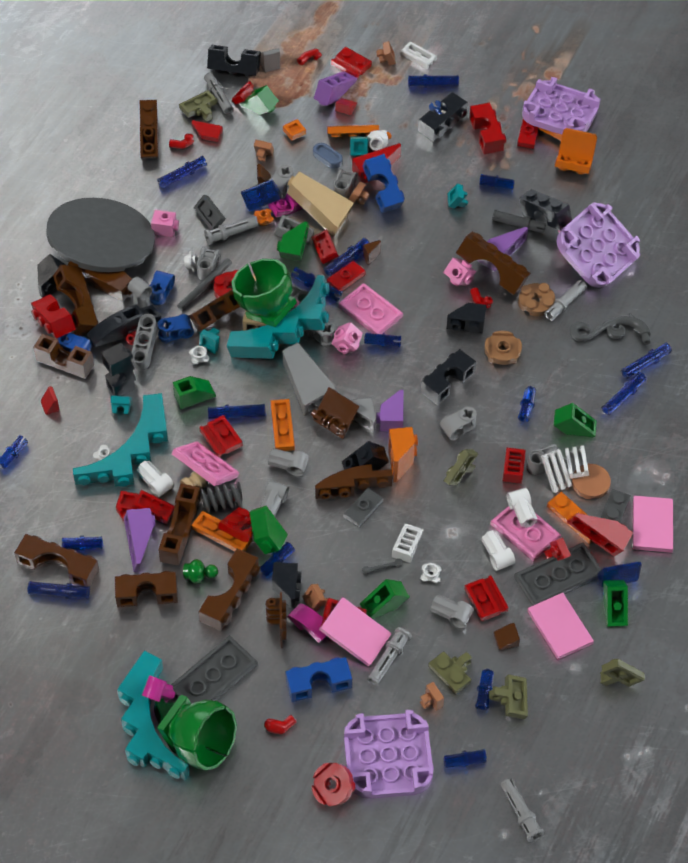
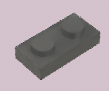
[194,195,226,230]
[601,489,631,523]

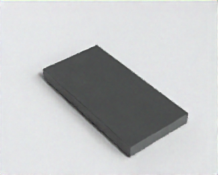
[514,542,604,606]
[171,635,258,704]

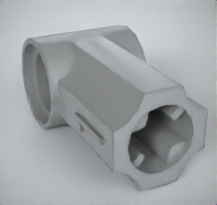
[128,277,152,308]
[268,448,309,477]
[259,480,289,516]
[430,594,474,629]

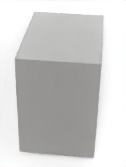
[260,48,280,73]
[351,397,376,432]

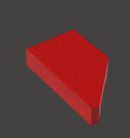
[231,81,254,105]
[192,120,223,142]
[116,491,138,521]

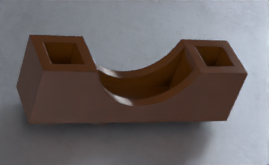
[456,231,531,295]
[53,265,99,336]
[158,484,201,566]
[14,534,99,590]
[198,548,260,631]

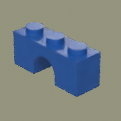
[362,154,405,213]
[285,657,353,702]

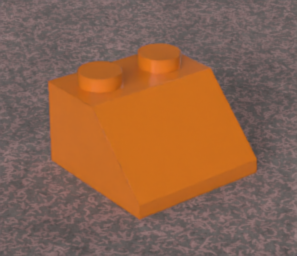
[388,427,418,483]

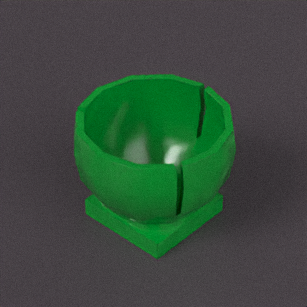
[231,258,297,327]
[157,695,237,771]

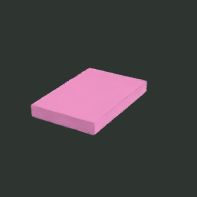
[338,283,403,338]
[172,441,239,486]
[632,496,673,553]
[490,506,561,562]
[527,593,594,660]
[319,597,392,667]

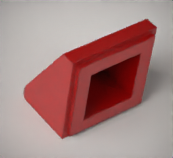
[335,98,357,116]
[41,386,60,415]

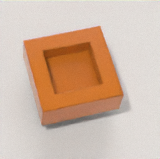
[283,119,306,141]

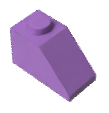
[376,390,404,432]

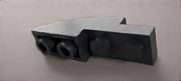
[87,304,161,347]

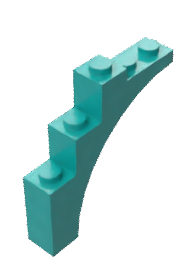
[227,275,329,359]
[73,393,168,487]
[117,650,190,780]

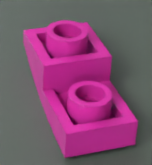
[268,193,303,217]
[287,603,326,643]

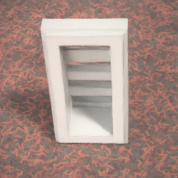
[392,524,424,563]

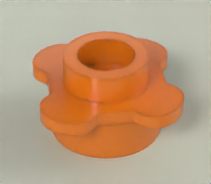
[254,208,274,226]

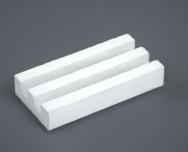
[400,41,437,69]
[565,445,589,479]
[541,449,572,493]

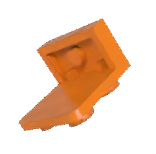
[555,128,597,174]

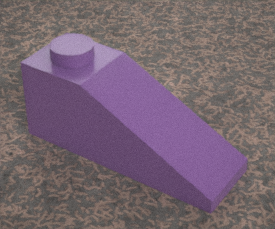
[314,71,358,106]
[478,227,528,272]
[124,508,155,572]

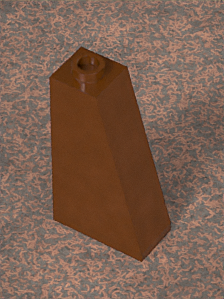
[68,261,132,302]

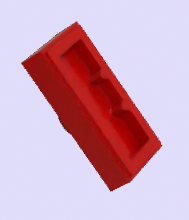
[517,119,539,149]
[311,229,339,264]
[327,260,366,293]
[132,490,175,525]

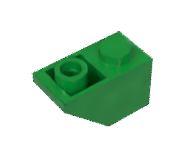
[173,376,216,409]

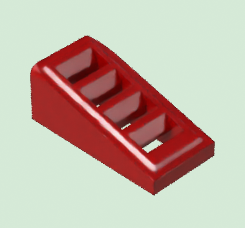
[503,447,526,484]

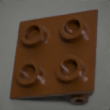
[311,387,360,439]
[265,592,287,648]

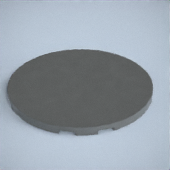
[46,197,155,272]

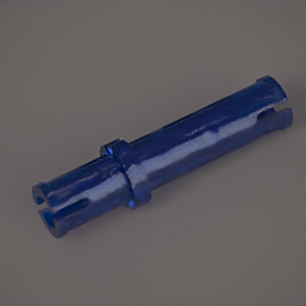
[408,74,459,88]
[157,156,207,189]
[323,238,370,277]
[291,267,343,302]
[621,342,672,379]
[601,372,647,415]
[208,404,266,420]
[27,581,90,599]

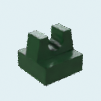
[154,698,175,724]

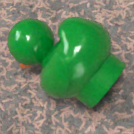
[183,559,218,584]

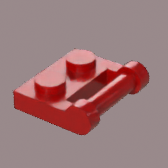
[218,507,253,542]

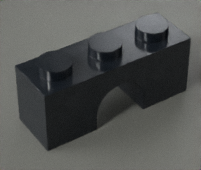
[207,44,261,77]
[418,92,468,142]
[519,189,572,231]
[101,343,136,396]
[421,349,476,405]

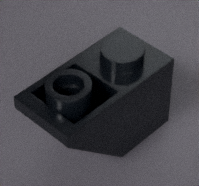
[37,254,66,298]
[446,303,486,333]
[342,441,389,471]
[272,562,302,609]

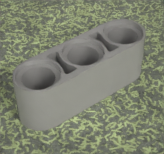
[131,314,158,370]

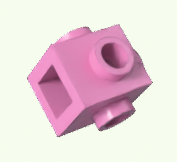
[443,258,476,287]
[331,322,363,355]

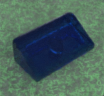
[241,179,281,211]
[598,562,642,587]

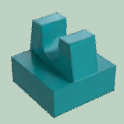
[350,137,368,156]
[447,183,468,209]
[199,327,220,354]
[110,396,133,414]

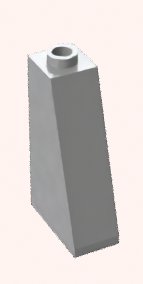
[283,343,336,416]

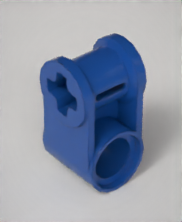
[150,270,175,306]
[158,314,194,342]
[57,333,93,352]

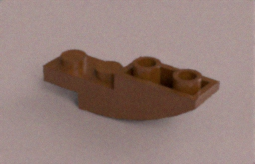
[139,100,158,159]
[315,464,393,500]

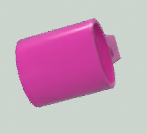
[142,675,175,702]

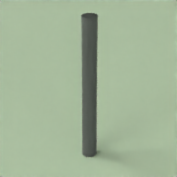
[177,258,232,310]

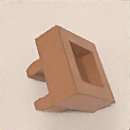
[376,41,396,66]
[254,139,274,162]
[348,181,370,205]
[302,584,328,612]
[420,682,444,711]

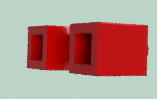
[469,102,506,155]
[31,294,76,339]

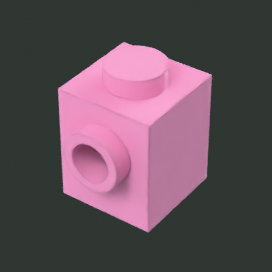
[151,210,179,237]

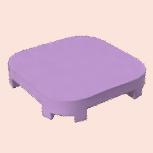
[522,77,601,134]
[557,202,641,288]
[344,710,434,799]

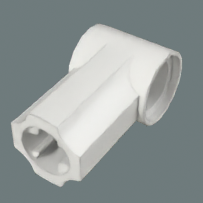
[136,461,174,498]
[506,488,538,528]
[481,530,515,571]

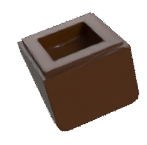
[257,164,271,189]
[363,240,381,265]
[494,623,520,651]

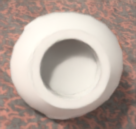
[367,129,392,151]

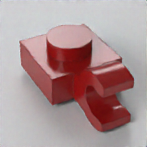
[543,537,571,561]

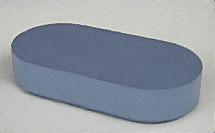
[313,143,343,169]

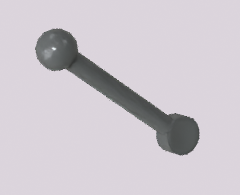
[362,559,403,574]

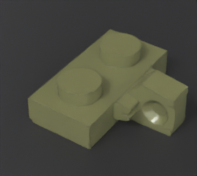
[179,90,217,122]
[443,449,478,485]
[428,651,472,695]
[600,659,645,687]
[489,674,528,719]

